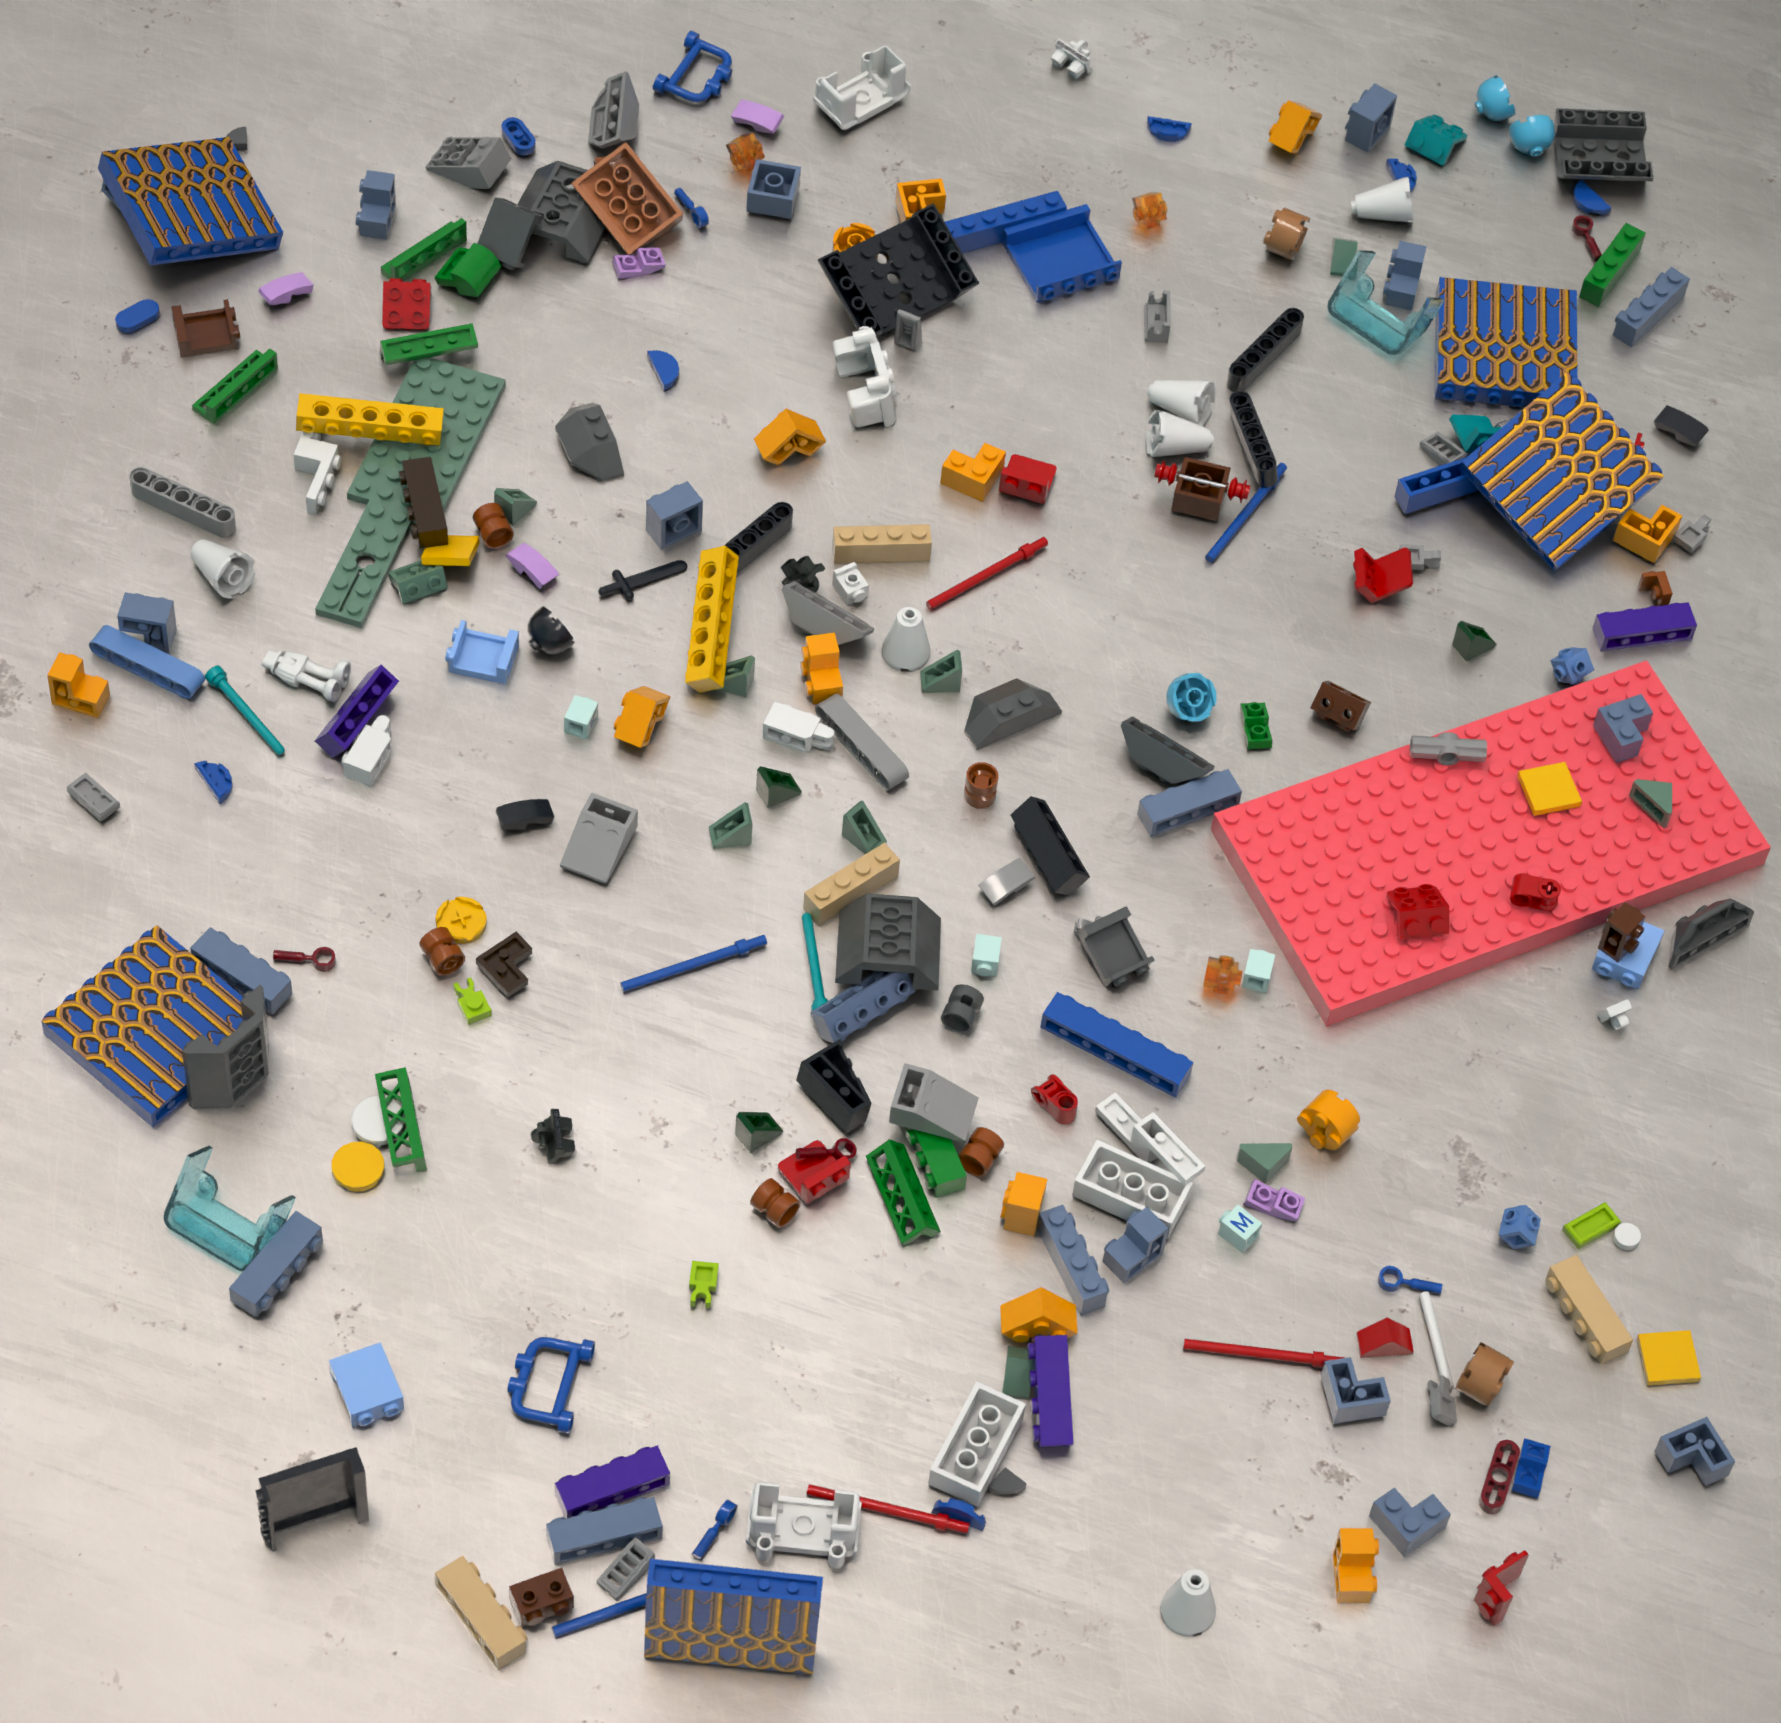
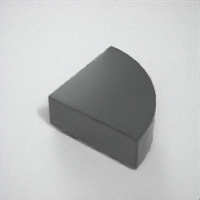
[226,126,247,149]
[988,1467,1027,1495]

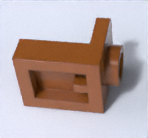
[1638,571,1673,606]

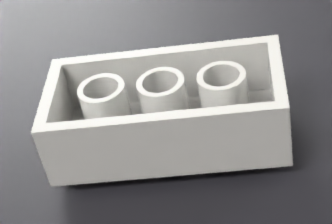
[1072,1140,1193,1239]
[928,1381,1026,1507]

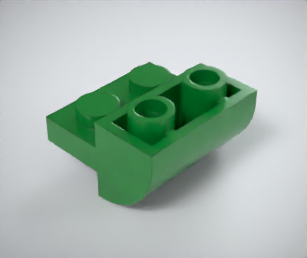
[434,243,501,297]

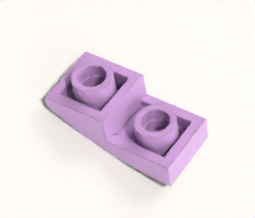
[731,99,784,134]
[612,248,666,279]
[258,272,314,305]
[505,543,559,589]
[1243,1179,1305,1221]

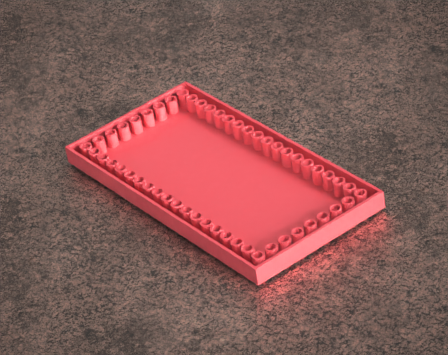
[1211,660,1771,1027]

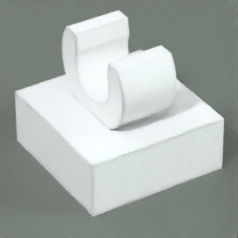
[1598,999,1632,1031]

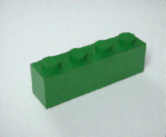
[1579,223,1646,307]
[906,1127,967,1198]

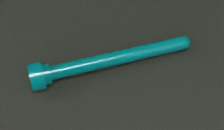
[205,665,285,755]
[802,913,828,1012]

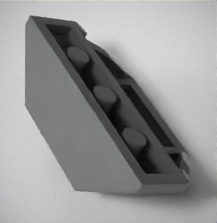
[555,403,624,482]
[964,678,1062,750]
[1121,716,1215,784]
[1668,899,1754,970]

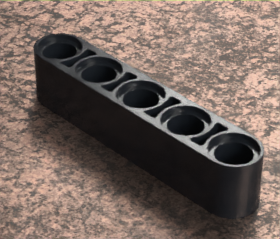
[1227,308,1304,392]
[1229,391,1278,487]
[724,502,793,574]

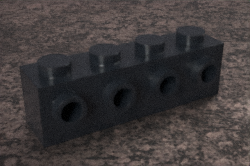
[1010,796,1090,896]

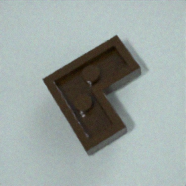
[476,931,532,998]

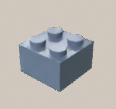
[1345,83,1397,153]
[746,159,801,219]
[646,481,703,550]

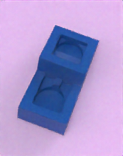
[1511,1438,1551,1498]

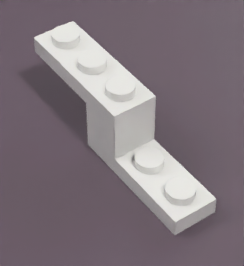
[293,432,341,514]
[1095,1093,1206,1185]

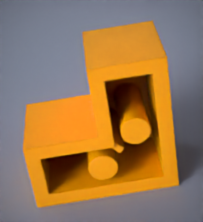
[1268,100,1323,154]
[895,178,946,223]
[754,409,826,466]
[940,443,1006,502]
[1613,505,1682,563]
[800,633,843,705]
[47,652,110,718]
[613,686,671,748]
[1000,1172,1047,1236]
[1000,1287,1078,1343]
[1332,1528,1379,1603]

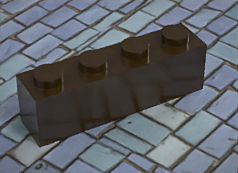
[399,457,448,549]

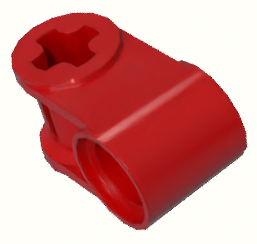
[1510,873,1561,911]
[1031,1074,1078,1125]

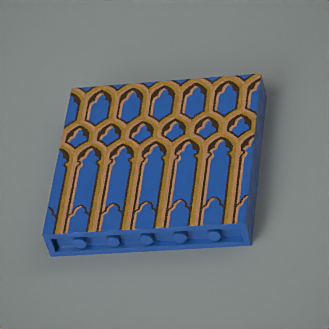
[98,137,283,265]
[1434,277,1578,407]
[1459,372,1664,573]
[41,925,243,1128]
[644,1559,823,1675]

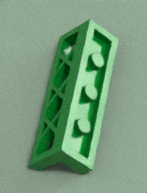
[381,218,467,281]
[380,323,478,366]
[192,348,278,424]
[375,1067,427,1172]
[866,1139,941,1245]

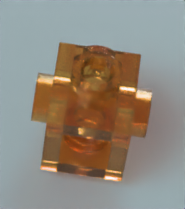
[725,133,765,171]
[1132,192,1167,228]
[1203,955,1243,994]

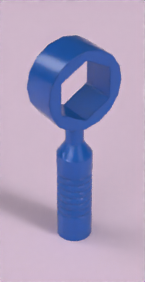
[674,188,709,228]
[1378,1266,1443,1294]
[692,1499,738,1560]

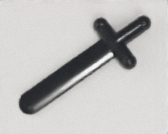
[598,560,687,600]

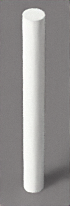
[1419,1292,1454,1391]

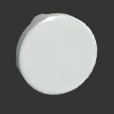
[351,1096,405,1148]

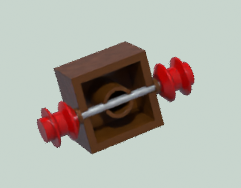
[1154,457,1251,521]

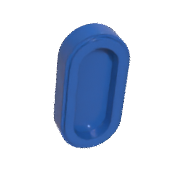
[115,299,160,333]

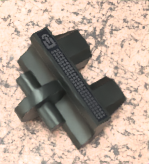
[780,556,825,593]
[530,1109,575,1163]

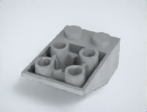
[425,137,512,189]
[560,793,638,884]
[889,1063,979,1143]

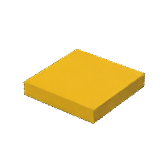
[421,535,480,566]
[1517,762,1582,816]
[1637,1330,1701,1386]

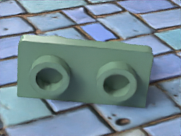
[388,560,447,604]

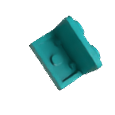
[1404,114,1468,166]
[1449,414,1502,453]

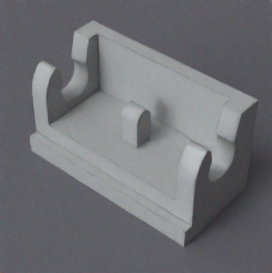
[1144,290,1170,343]

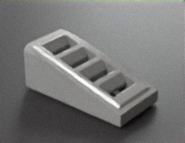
[894,309,922,351]
[1420,432,1469,466]
[596,1537,655,1600]

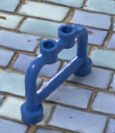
[653,30,732,103]
[507,1337,595,1434]

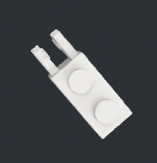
[762,702,834,753]
[341,715,391,786]

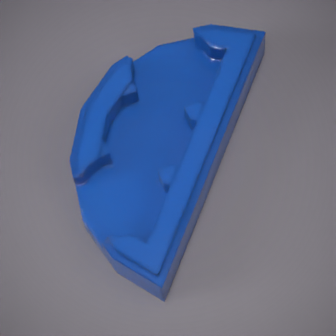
[1147,116,1192,141]
[1386,159,1417,192]
[1573,180,1611,216]
[647,350,679,390]
[194,761,232,804]
[931,1498,986,1531]

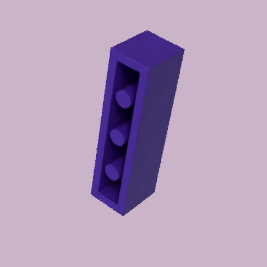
[1592,602,1697,652]
[314,665,399,758]
[1027,1335,1074,1448]
[555,1445,670,1518]

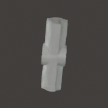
[1409,732,1487,765]

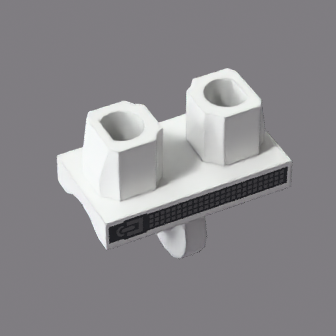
[1051,39,1093,79]

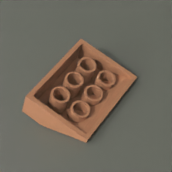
[571,142,683,255]

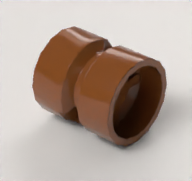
[472,503,514,549]
[964,762,999,808]
[419,927,465,976]
[958,1127,1004,1177]
[750,1178,801,1228]

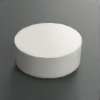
[1613,1223,1641,1250]

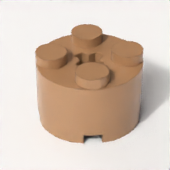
[1263,207,1310,260]
[1455,1342,1514,1406]

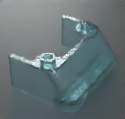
[1327,250,1444,355]
[164,1145,296,1271]

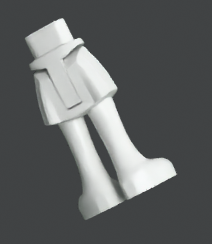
[262,650,351,702]

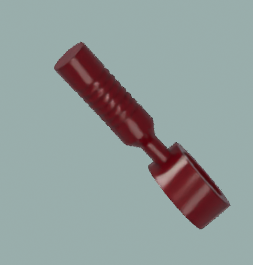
[1572,215,1602,262]
[273,947,336,972]
[795,1138,857,1161]

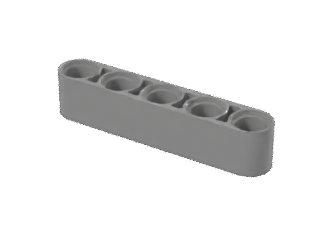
[129,467,236,537]
[815,693,909,791]

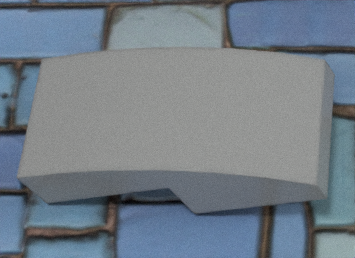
[978,858,1036,906]

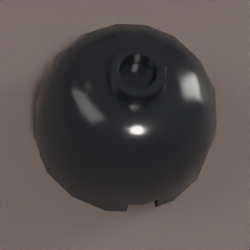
[527,606,575,655]

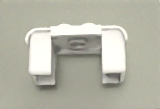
[813,45,911,130]
[833,326,897,428]
[746,1482,862,1568]

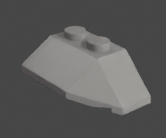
[588,71,639,148]
[782,581,875,645]

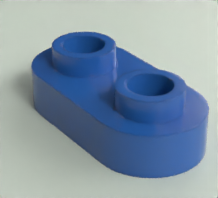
[501,117,536,155]

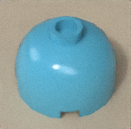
[1475,75,1516,121]
[1509,115,1555,156]
[1166,673,1217,722]

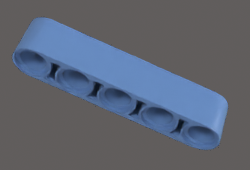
[89,625,205,699]

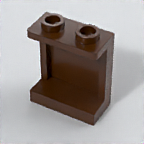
[171,299,240,357]

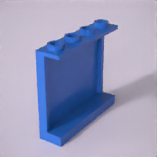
[1002,204,1122,303]

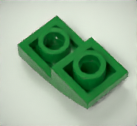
[1240,702,1273,749]

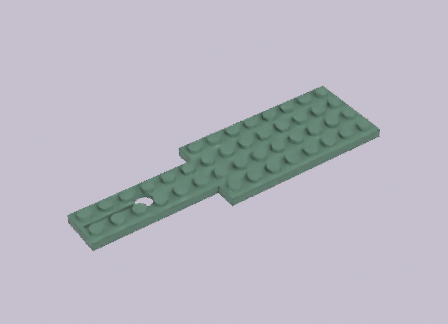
[315,357,506,628]

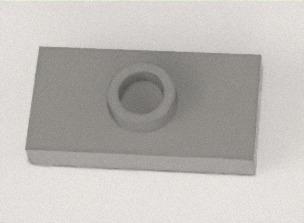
[67,773,120,822]

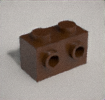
[1310,680,1371,732]
[1598,902,1646,963]
[509,1567,574,1627]

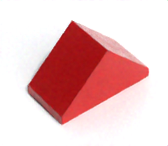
[1356,1317,1414,1358]

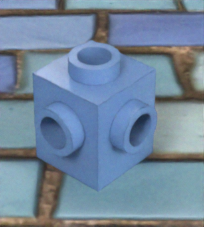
[1550,647,1594,685]
[1498,1205,1541,1250]

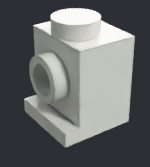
[832,562,869,606]

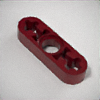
[1479,1440,1520,1514]

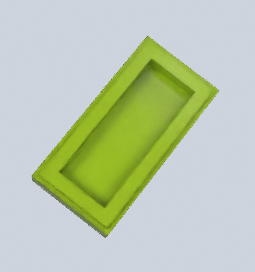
[1562,1202,1621,1249]

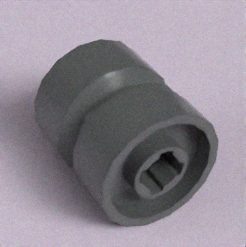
[941,984,984,1033]

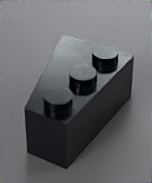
[796,1039,872,1133]

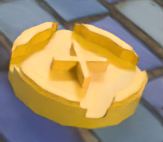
[435,896,487,944]
[331,1142,384,1192]

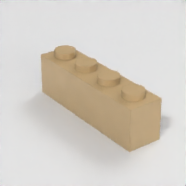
[832,524,932,564]
[803,843,900,926]
[1545,1255,1633,1365]
[435,1556,528,1670]

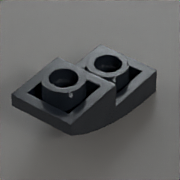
[1654,405,1709,446]
[496,799,555,830]

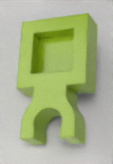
[453,977,492,1024]
[689,1261,719,1308]

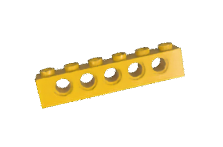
[296,393,444,446]
[685,546,739,693]

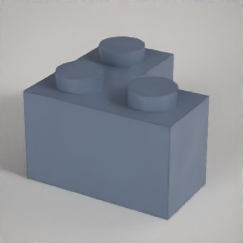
[355,170,396,239]
[1383,241,1427,310]
[117,592,177,653]
[1593,694,1653,763]
[1102,1207,1169,1283]
[1321,1357,1391,1424]
[1654,1417,1735,1486]
[1369,1487,1451,1557]

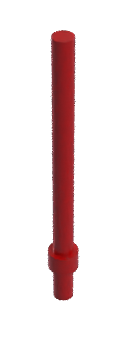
[926,537,1048,610]
[1183,1338,1345,1368]
[806,1484,970,1534]

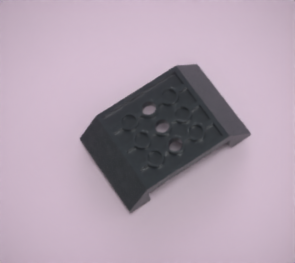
[817,203,979,339]

